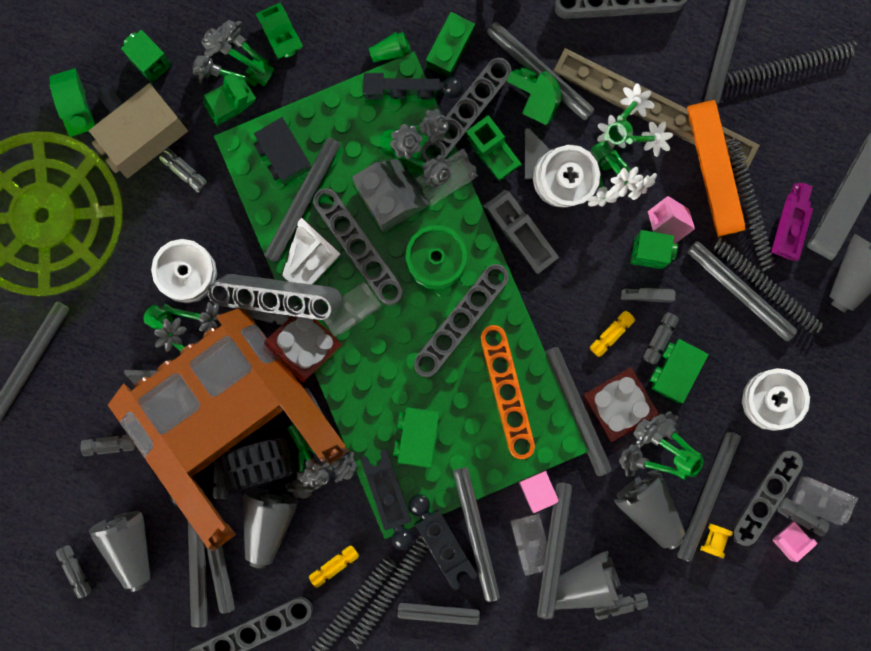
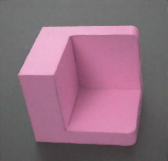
[648,196,695,243]
[519,471,558,513]
[772,521,817,562]

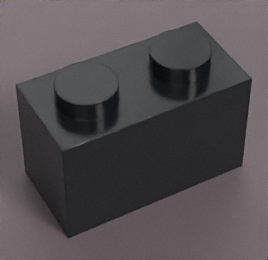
[253,117,311,185]

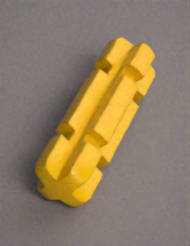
[590,311,635,357]
[309,546,359,588]

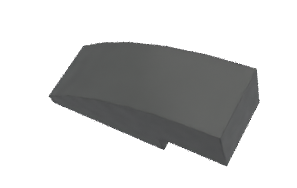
[483,190,559,274]

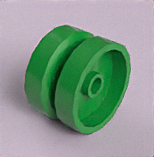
[406,225,467,290]

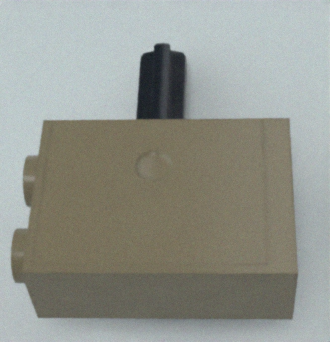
[89,83,188,179]

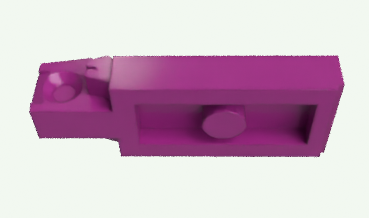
[771,183,813,261]

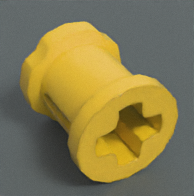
[700,524,733,559]

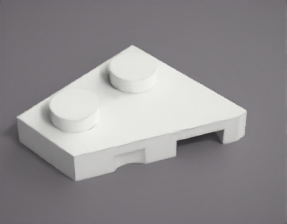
[282,218,341,285]

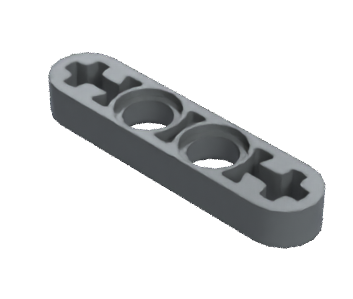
[732,451,803,546]

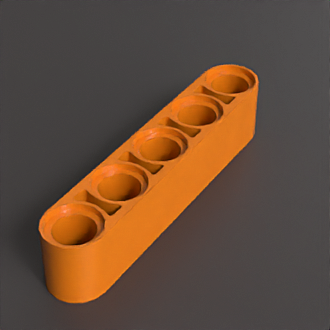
[687,100,745,237]
[481,325,535,459]

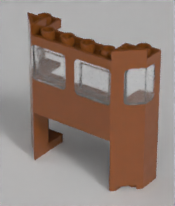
[108,309,349,551]

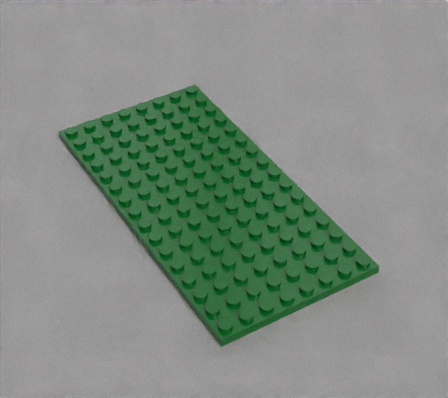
[214,51,588,539]

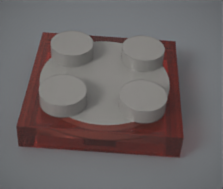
[264,316,342,383]
[583,367,659,442]

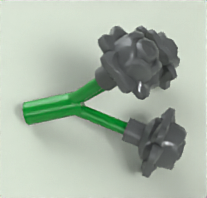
[285,424,358,499]

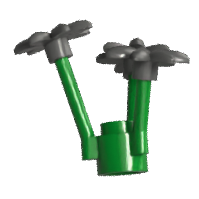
[144,302,220,355]

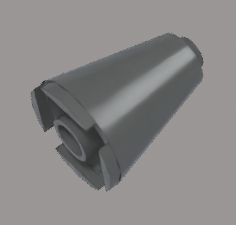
[829,234,871,313]
[614,470,685,549]
[243,488,298,568]
[89,510,150,592]
[555,551,624,610]

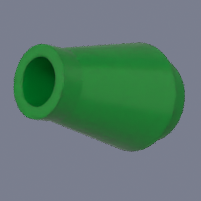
[369,32,411,63]

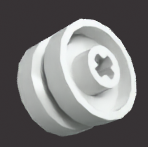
[533,145,600,208]
[151,239,217,303]
[742,368,810,431]

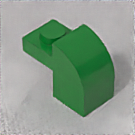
[256,2,303,59]
[49,68,95,137]
[507,68,561,125]
[203,72,256,126]
[466,115,521,182]

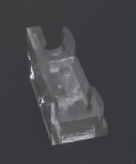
[416,149,477,206]
[323,282,381,338]
[791,476,858,526]
[510,513,547,576]

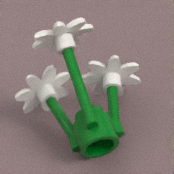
[597,83,673,157]
[588,141,657,207]

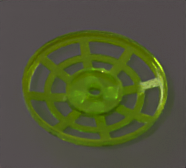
[0,132,123,296]

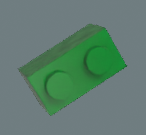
[426,12,475,78]
[121,30,172,84]
[631,230,678,269]
[649,339,709,404]
[393,407,439,468]

